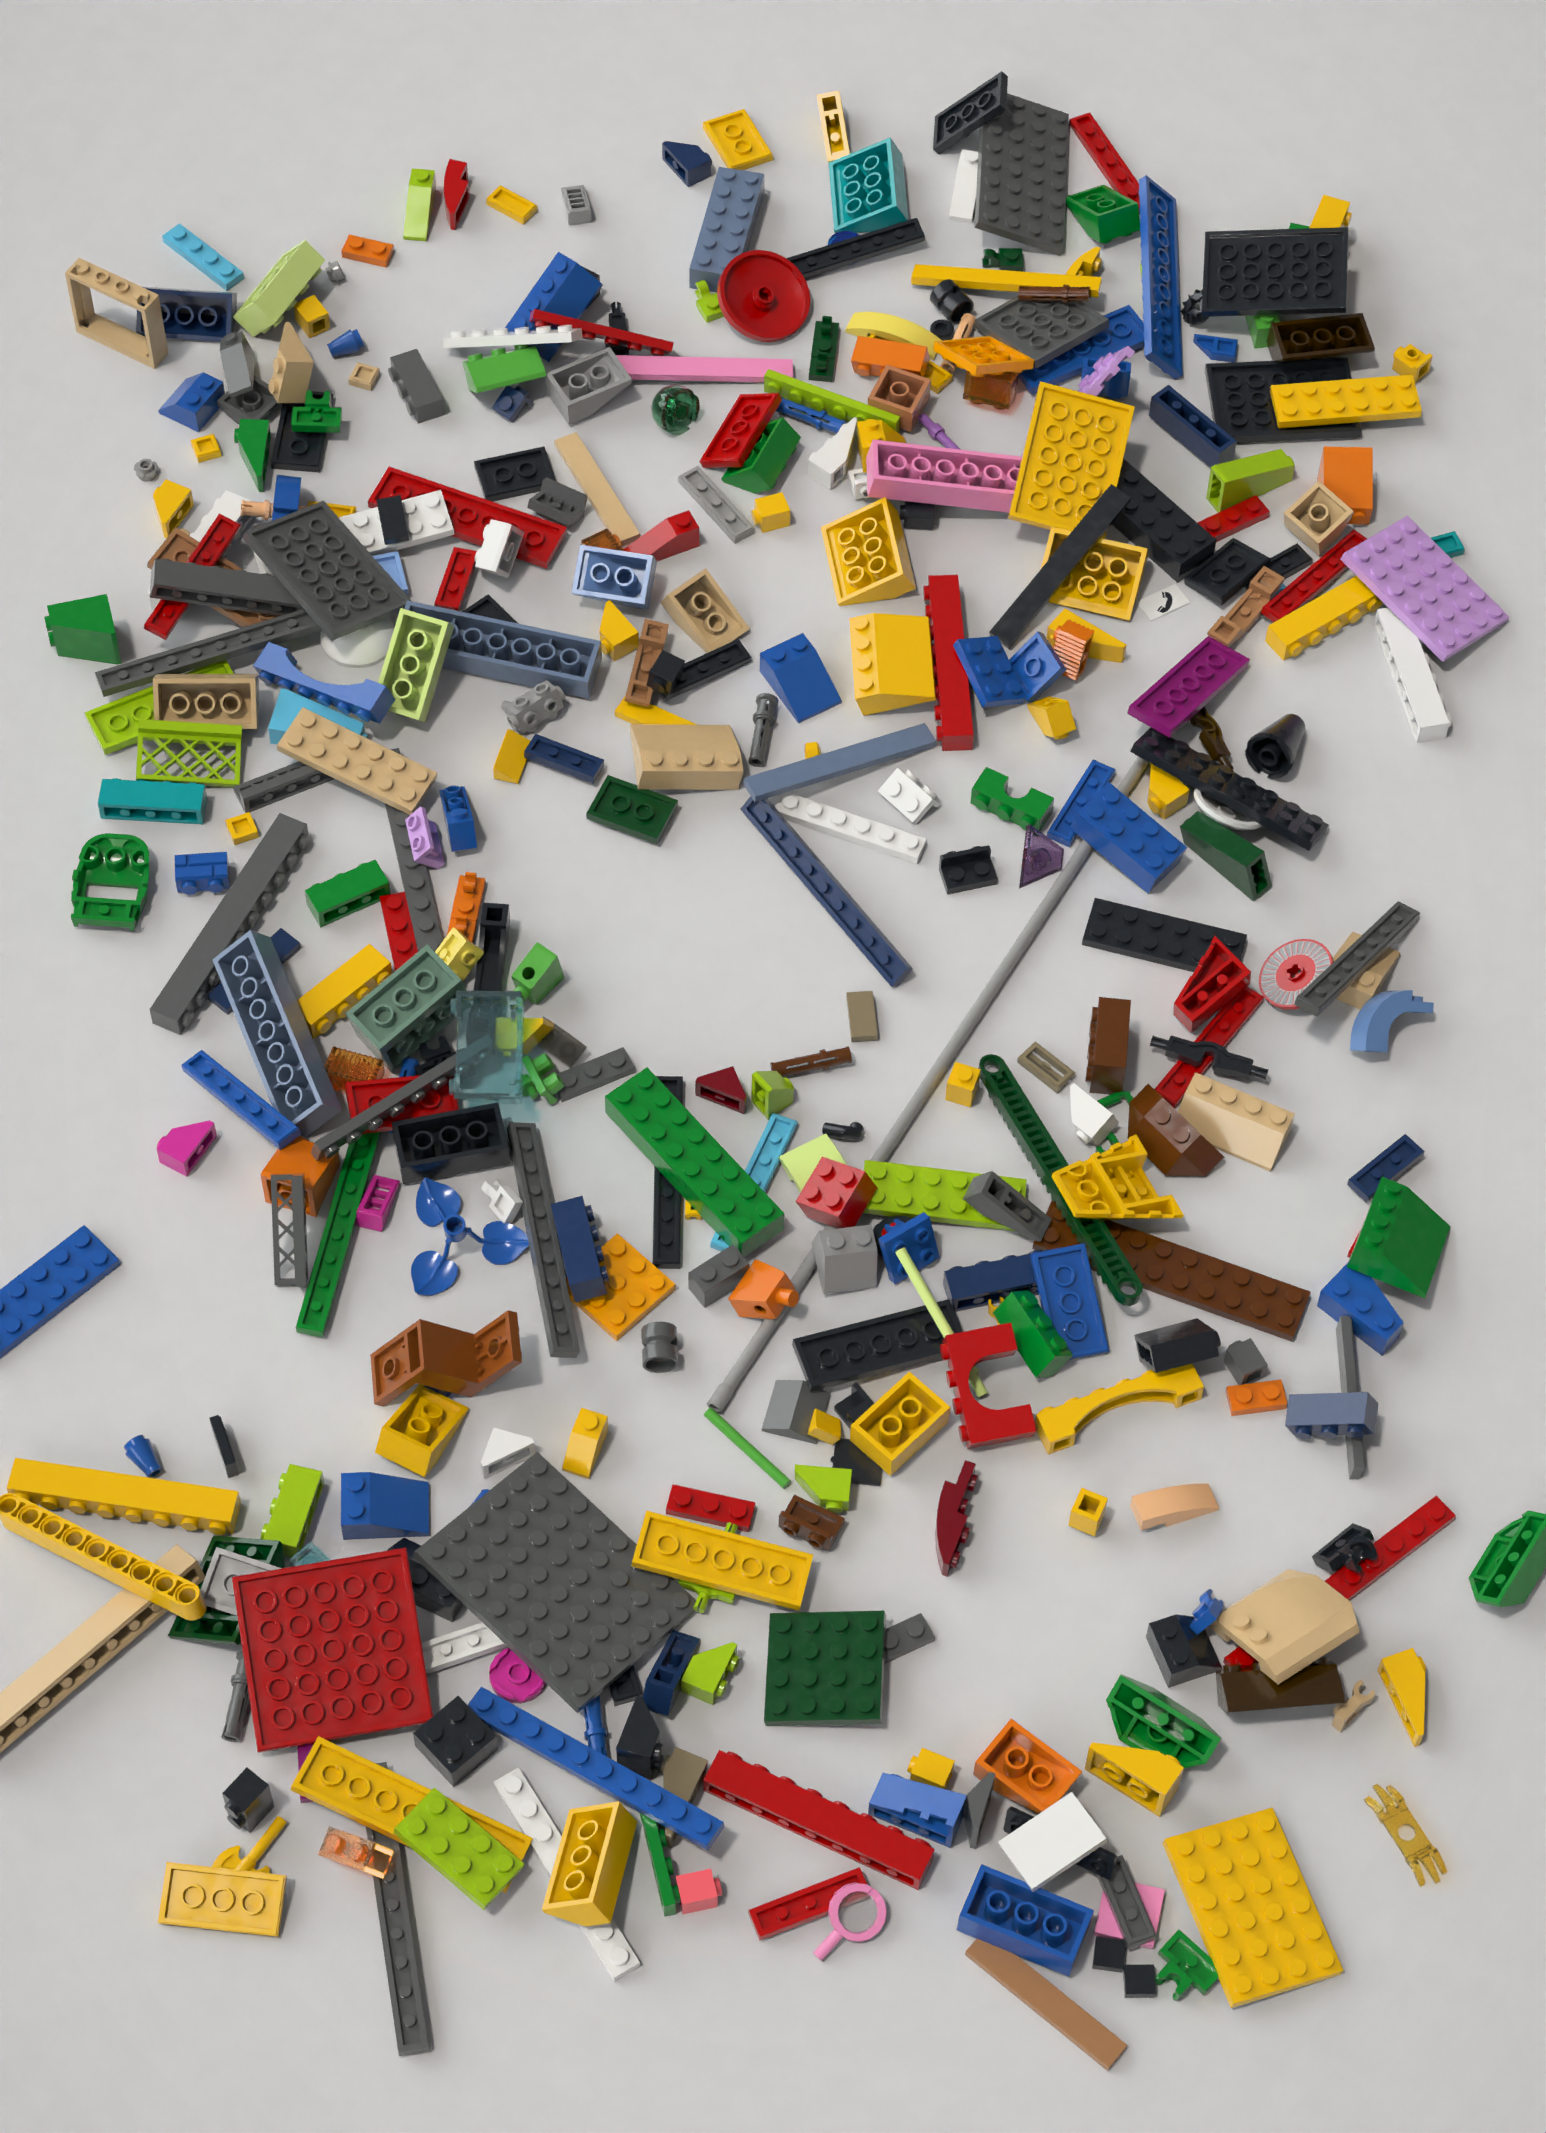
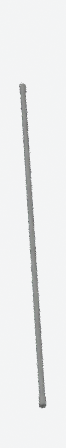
[707,756,1149,1413]

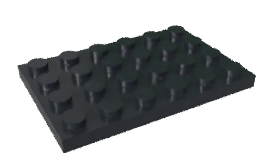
[1202,227,1349,317]
[1205,357,1361,443]

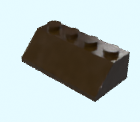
[1266,313,1375,362]
[1215,1656,1345,1713]

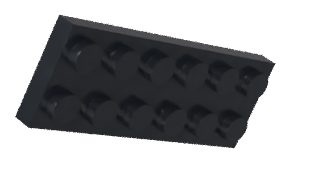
[1082,898,1247,972]
[792,1299,963,1392]

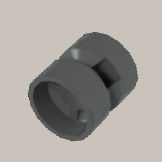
[641,1321,678,1373]

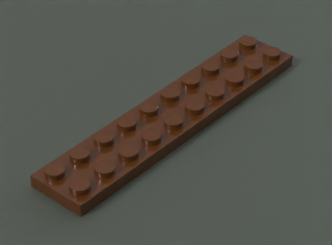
[1032,1200,1311,1342]

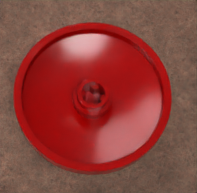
[717,250,810,342]

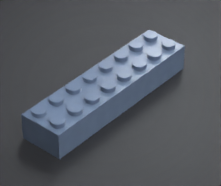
[404,600,602,699]
[212,930,342,1138]

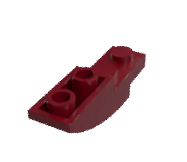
[935,1460,979,1576]

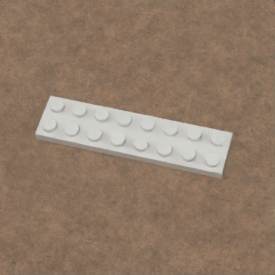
[253,490,455,576]

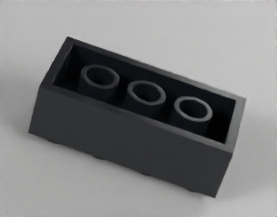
[391,1102,510,1184]

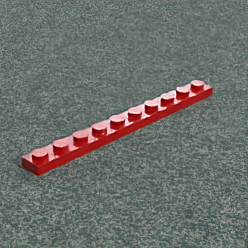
[1223,1495,1456,1668]

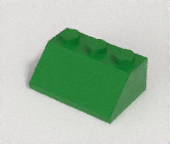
[721,417,801,494]

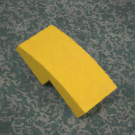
[1065,247,1102,276]

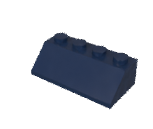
[136,287,237,342]

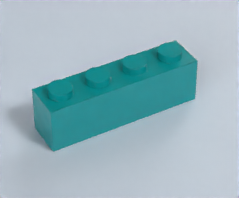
[98,778,207,825]

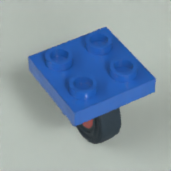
[873,1212,940,1284]

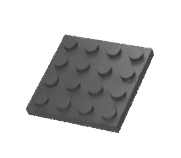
[975,296,1109,369]

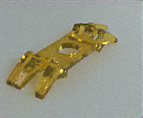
[1364,1784,1447,1887]

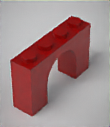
[940,1323,1036,1449]

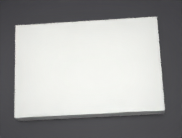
[998,1792,1107,1892]

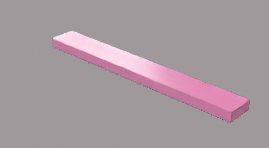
[616,355,793,382]

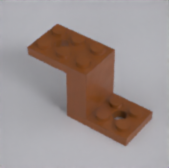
[370,1310,522,1407]

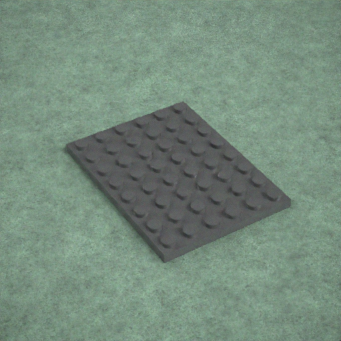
[414,1452,696,1713]

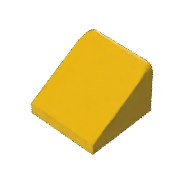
[808,1409,841,1445]

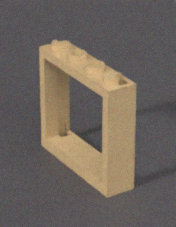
[65,258,169,369]

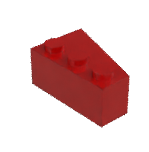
[1173,936,1251,1033]

